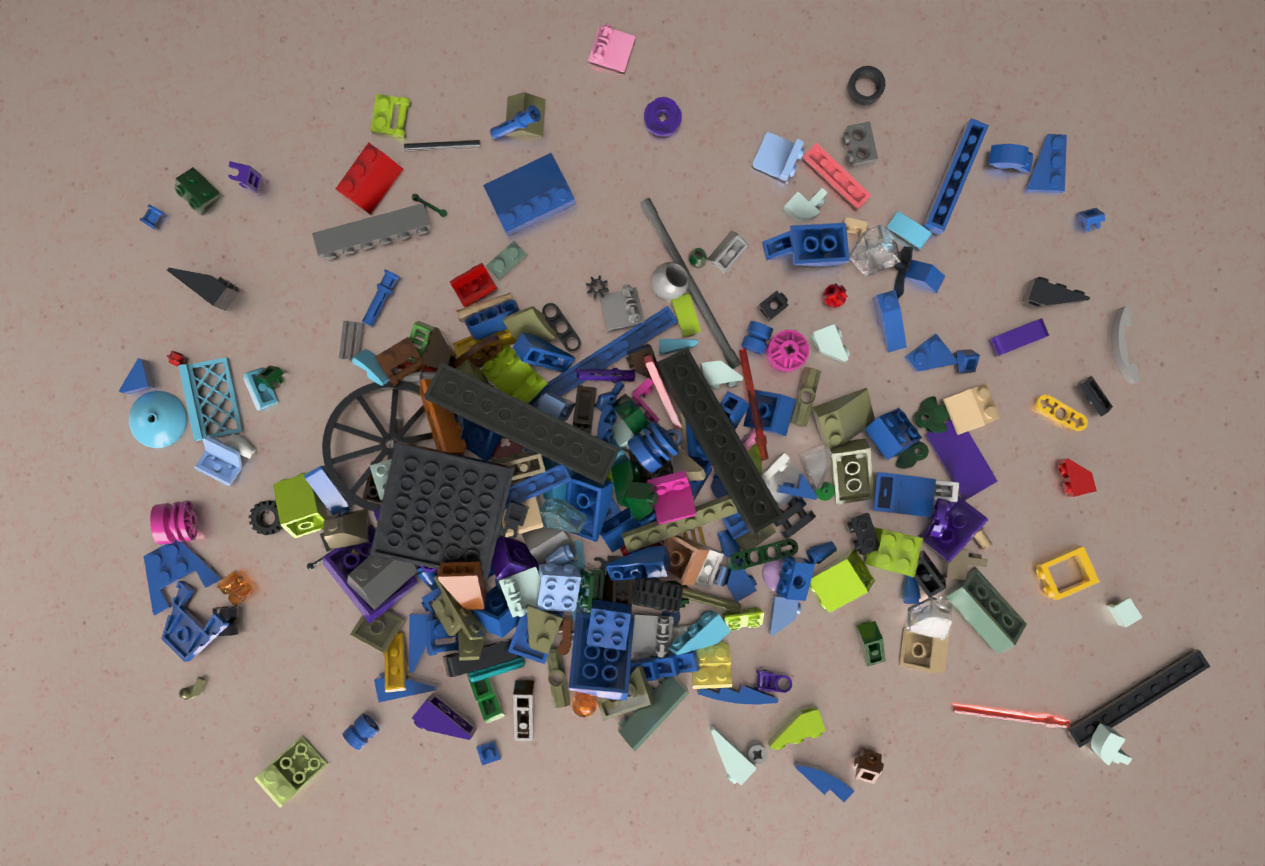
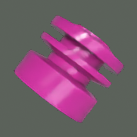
[765,330,810,373]
[150,500,198,545]

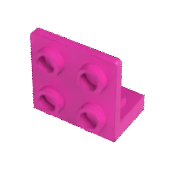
[631,378,660,422]
[647,471,696,524]

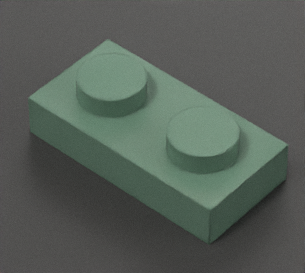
[486,241,527,281]

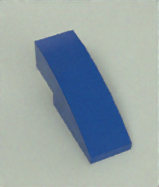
[794,761,854,802]

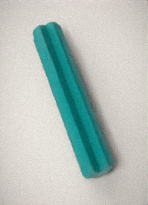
[468,657,525,683]

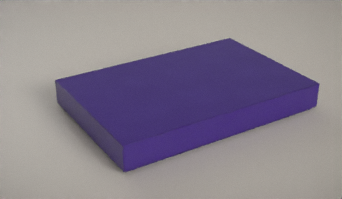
[920,496,988,563]

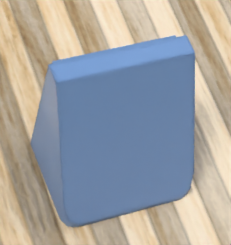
[713,565,730,586]

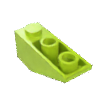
[768,706,826,750]

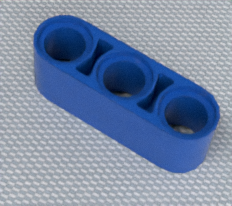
[465,300,521,340]

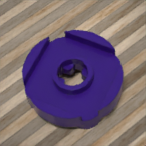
[644,97,682,137]
[929,498,951,538]

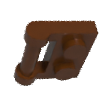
[375,337,426,386]
[558,615,573,655]

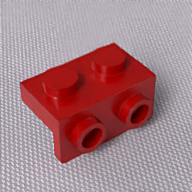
[449,263,497,308]

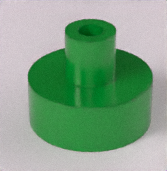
[814,482,835,501]

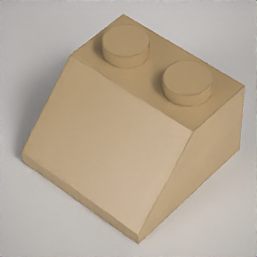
[943,383,1001,435]
[899,627,950,673]

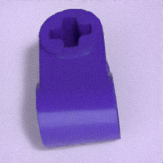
[754,669,792,693]

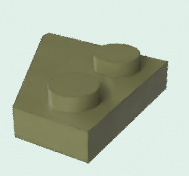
[526,604,563,654]

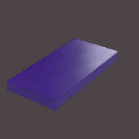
[925,419,998,500]

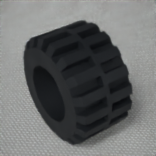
[631,578,684,613]

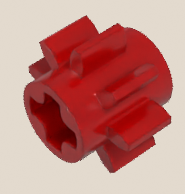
[823,283,848,308]

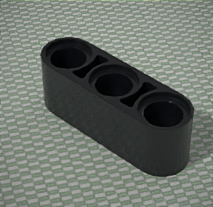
[542,303,582,353]

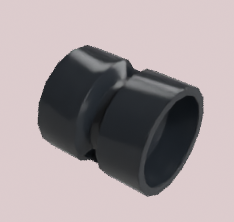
[212,606,239,636]

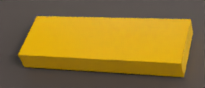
[384,633,406,692]

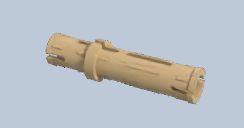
[456,292,513,322]

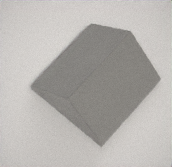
[521,514,574,564]

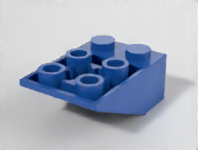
[873,472,936,517]

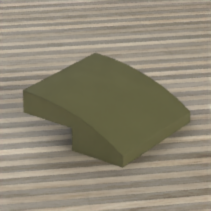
[503,306,557,341]

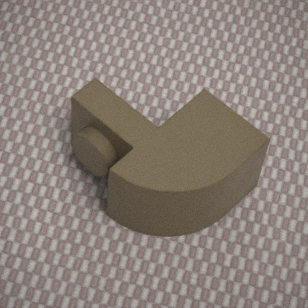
[942,548,988,580]

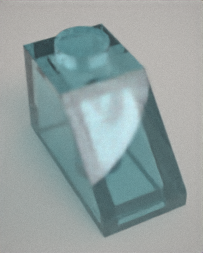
[539,497,587,533]

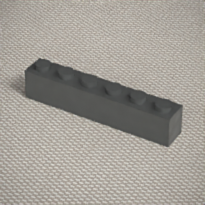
[312,203,432,260]

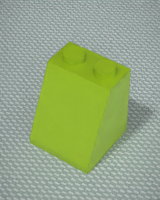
[273,472,328,538]
[810,549,875,613]

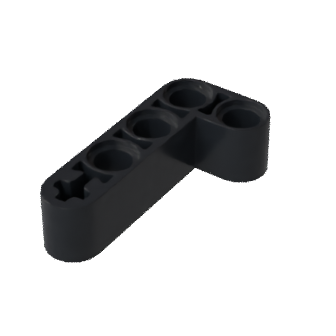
[442,638,522,677]

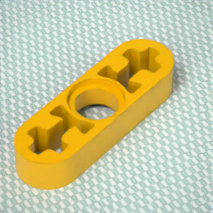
[1034,395,1088,431]

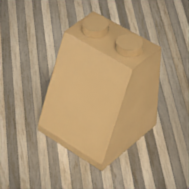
[502,476,544,537]

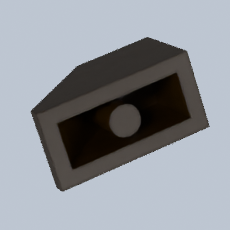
[626,344,663,380]

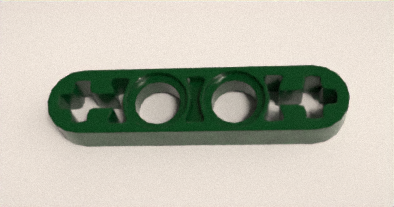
[727,539,798,571]

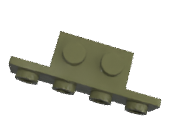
[431,575,485,640]

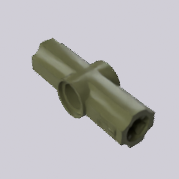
[790,367,821,427]
[546,647,571,708]

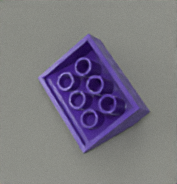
[323,525,418,623]

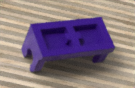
[228,161,262,193]

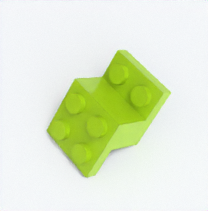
[481,344,548,404]
[864,527,923,577]

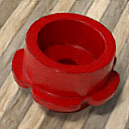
[167,351,186,367]

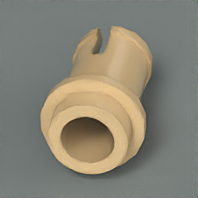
[974,527,993,550]

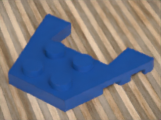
[143,539,222,615]
[161,581,229,662]

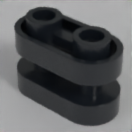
[774,497,816,539]

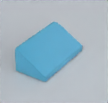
[243,367,278,411]

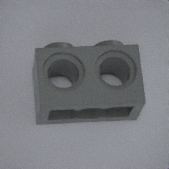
[843,121,878,168]

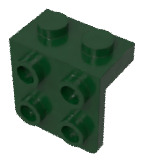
[576,568,605,613]

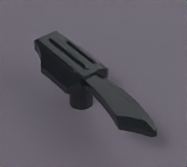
[894,246,913,299]

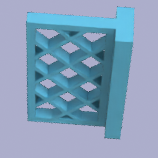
[178,357,243,442]

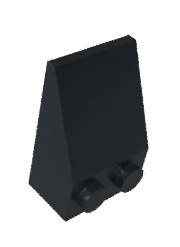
[167,267,239,311]

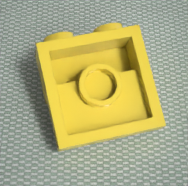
[692,642,732,689]

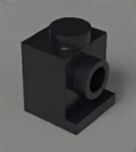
[757,290,789,321]

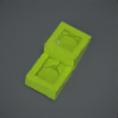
[671,293,701,337]

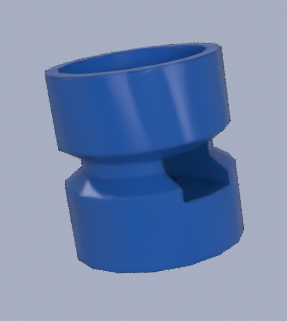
[741,321,773,355]
[342,713,380,751]

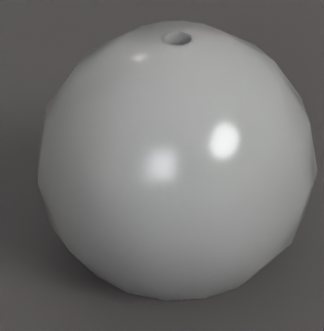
[651,262,689,300]

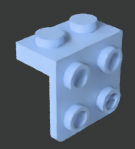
[752,132,805,182]
[195,436,242,486]
[537,563,581,612]

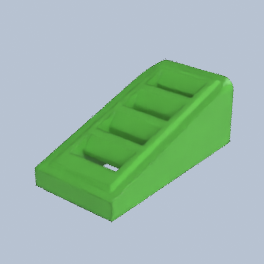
[409,321,434,362]

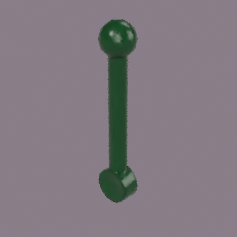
[412,194,447,217]

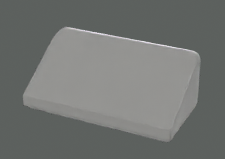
[708,231,749,274]

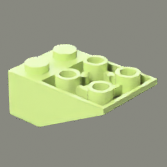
[254,736,327,808]

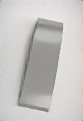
[1112,306,1140,384]

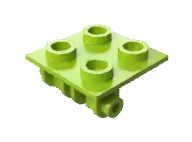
[723,607,764,631]

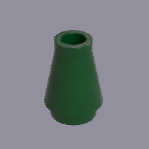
[688,248,707,267]

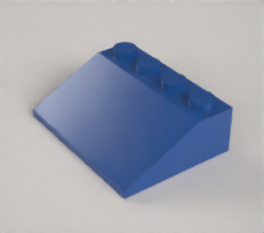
[483,153,576,236]
[568,612,634,701]

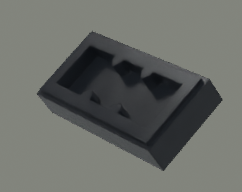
[1080,376,1113,417]

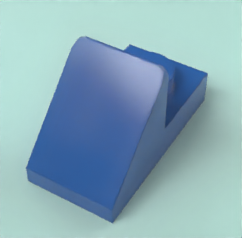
[776,473,817,500]

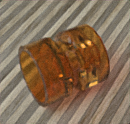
[217,570,255,607]
[572,691,598,718]

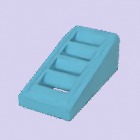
[659,339,698,355]

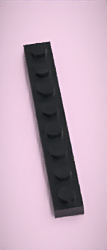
[1067,649,1210,748]

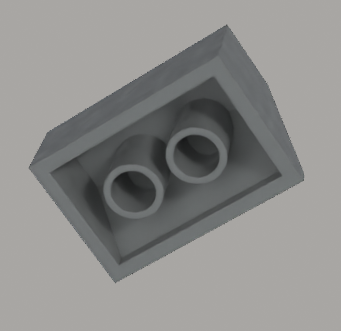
[347,555,417,610]

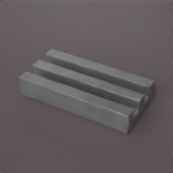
[339,321,364,360]

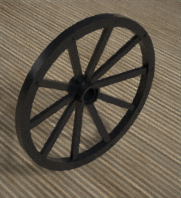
[322,381,433,512]

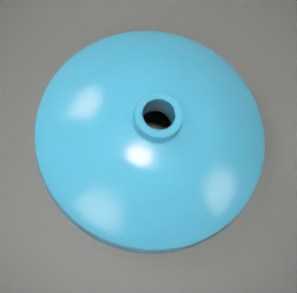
[129,391,187,448]

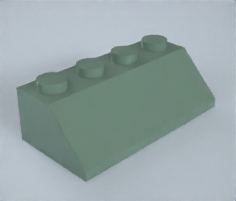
[946,567,1027,654]
[618,676,689,751]

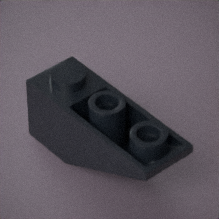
[1023,277,1090,308]

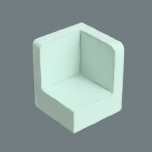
[1107,598,1142,627]

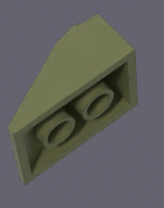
[812,388,875,449]
[828,438,874,505]

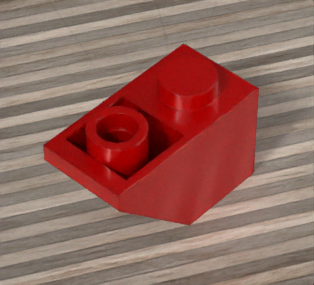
[1058,458,1097,497]

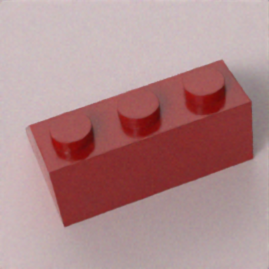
[335,142,404,215]

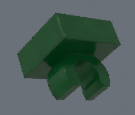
[256,365,283,390]

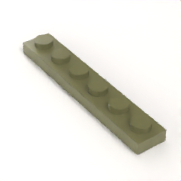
[622,495,737,553]

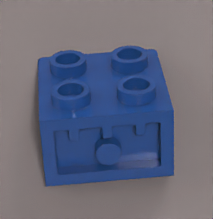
[587,599,632,650]

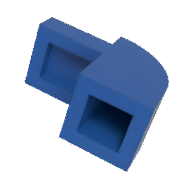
[989,144,1033,173]

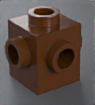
[854,749,884,784]

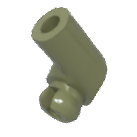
[179,676,207,700]

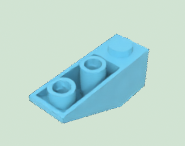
[668,610,731,655]

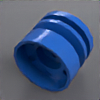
[627,421,679,473]

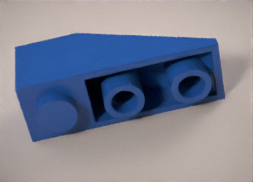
[606,546,671,581]

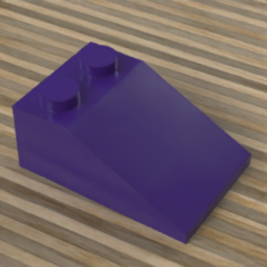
[412,693,477,740]

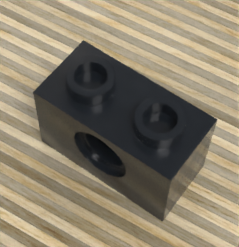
[914,550,946,598]

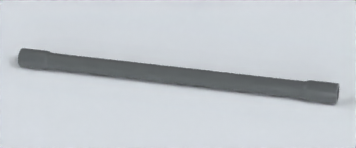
[640,198,741,369]

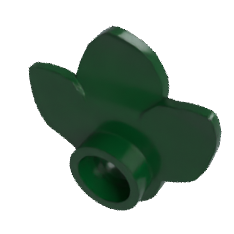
[914,396,950,433]
[897,440,929,469]

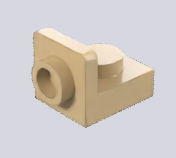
[842,217,869,244]

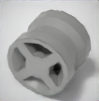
[747,742,767,765]

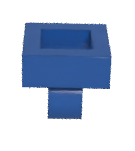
[1078,208,1105,232]
[476,740,501,766]

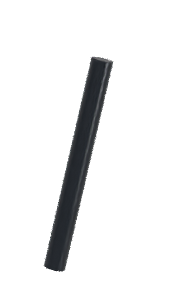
[404,140,481,151]

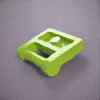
[370,94,410,138]

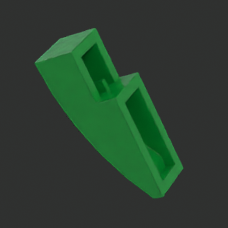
[467,673,505,723]

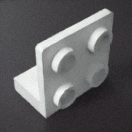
[761,453,809,507]

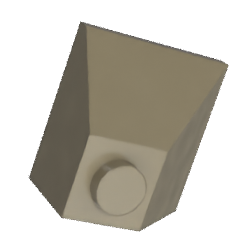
[324,509,369,549]

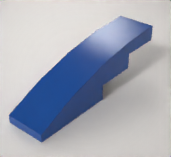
[630,650,700,681]
[697,683,779,705]

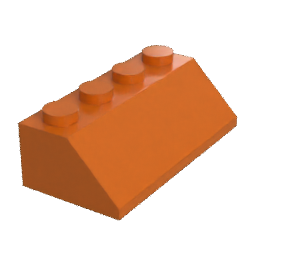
[419,379,467,456]

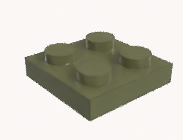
[350,611,404,654]

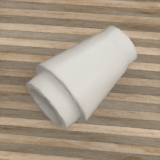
[225,433,256,459]

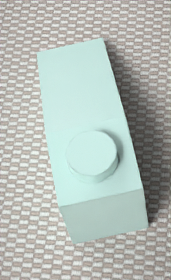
[710,725,757,786]

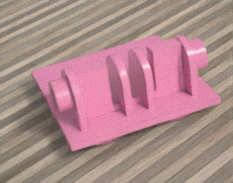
[588,23,636,72]

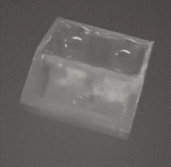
[848,225,901,277]

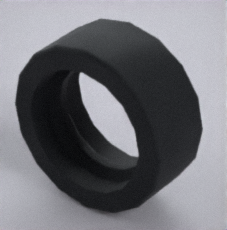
[847,66,886,105]

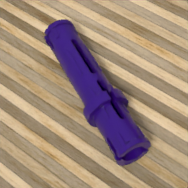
[576,368,635,383]

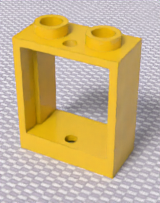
[1035,545,1099,600]

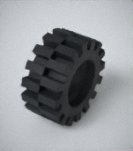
[248,500,283,535]

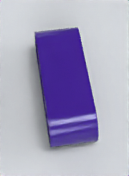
[990,318,1050,356]

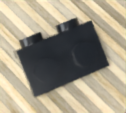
[846,513,880,555]

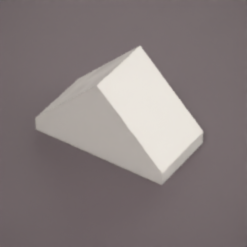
[934,481,959,502]

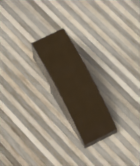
[573,385,597,434]

